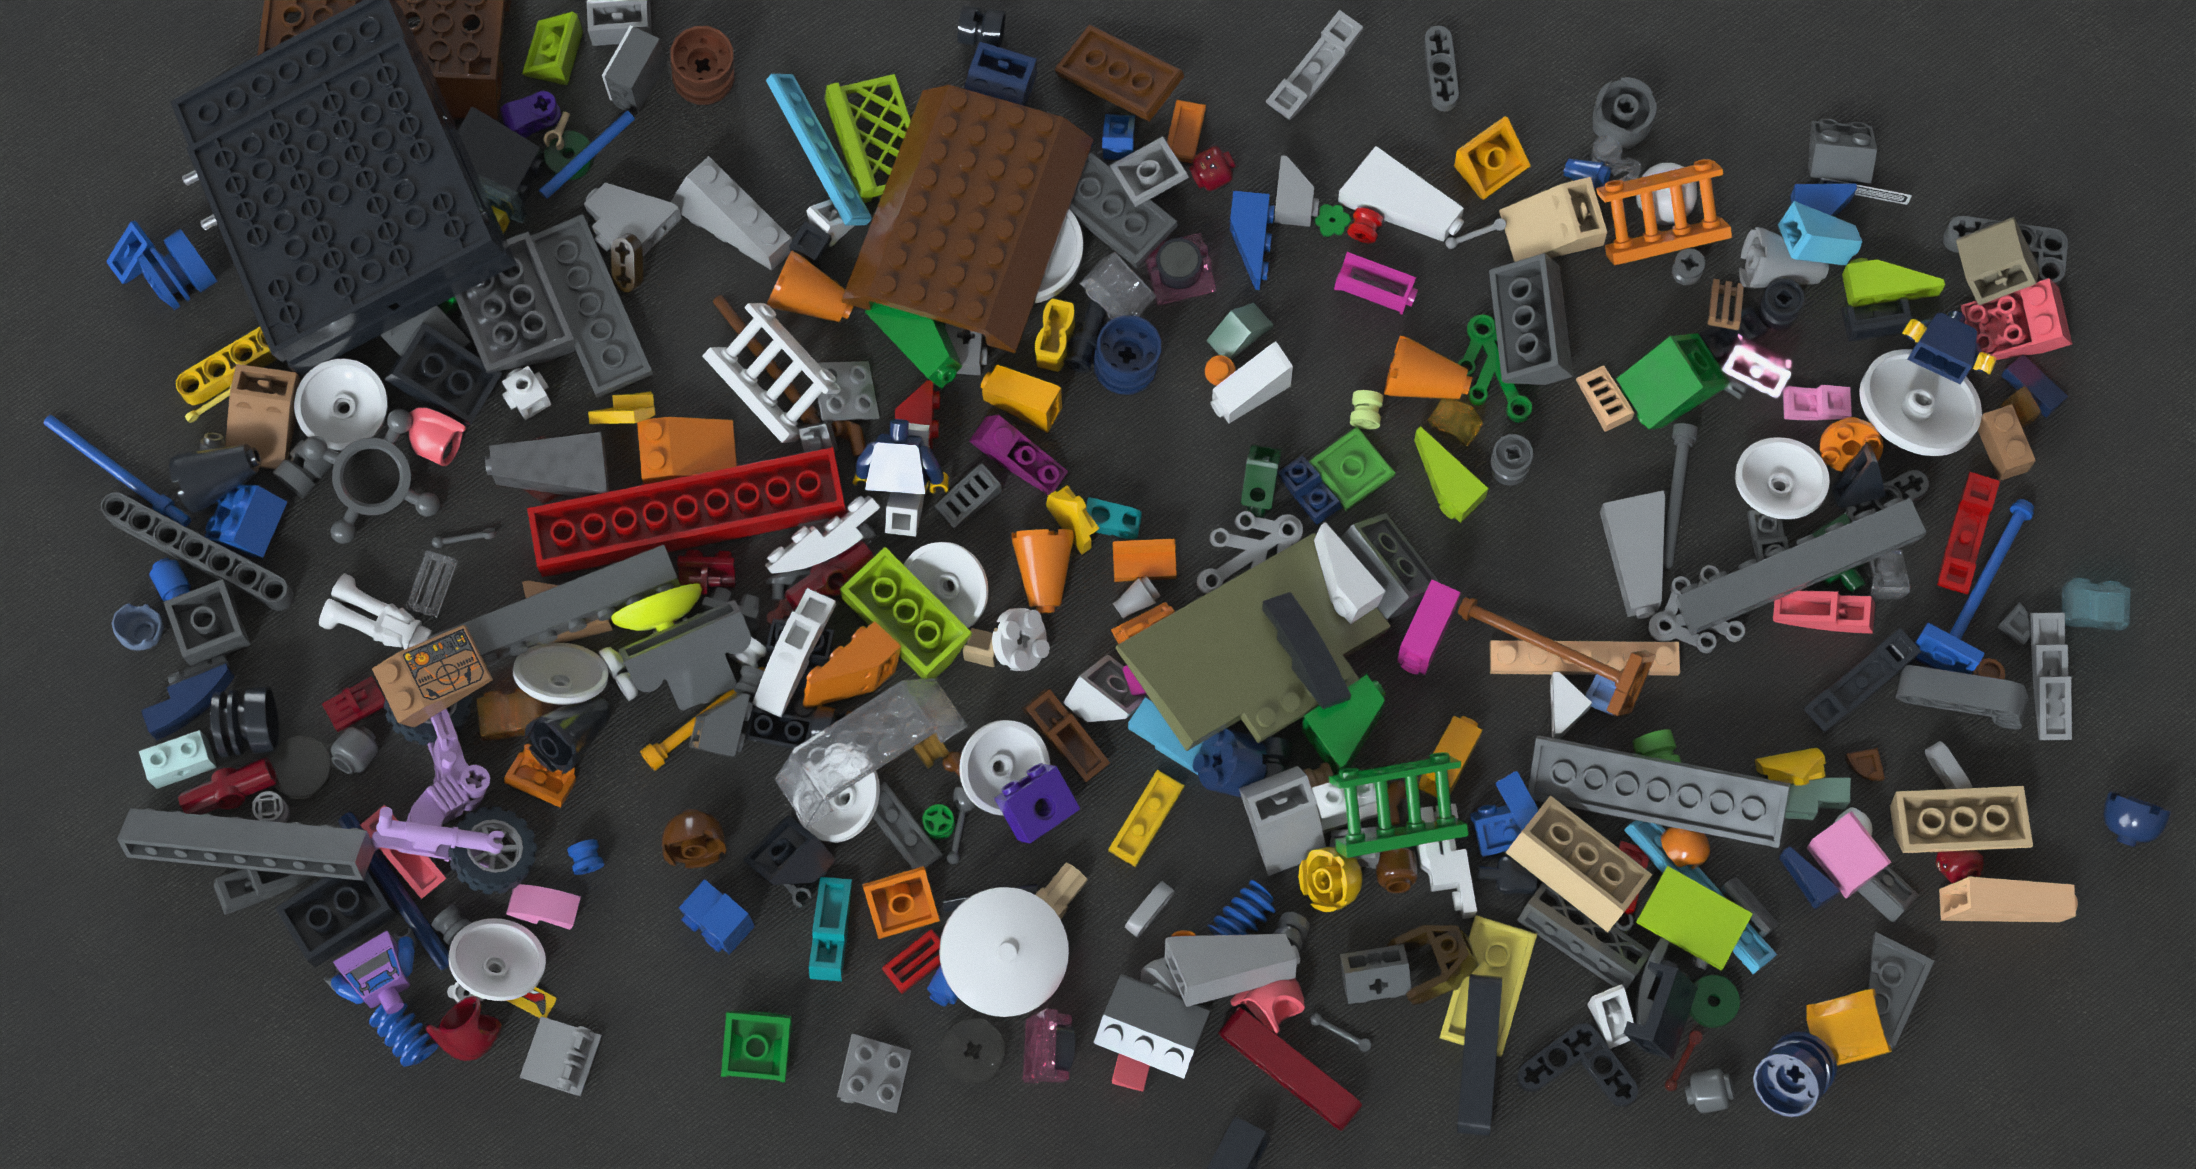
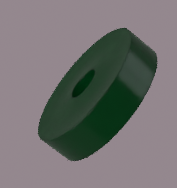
[544,131,594,180]
[1690,975,1740,1028]

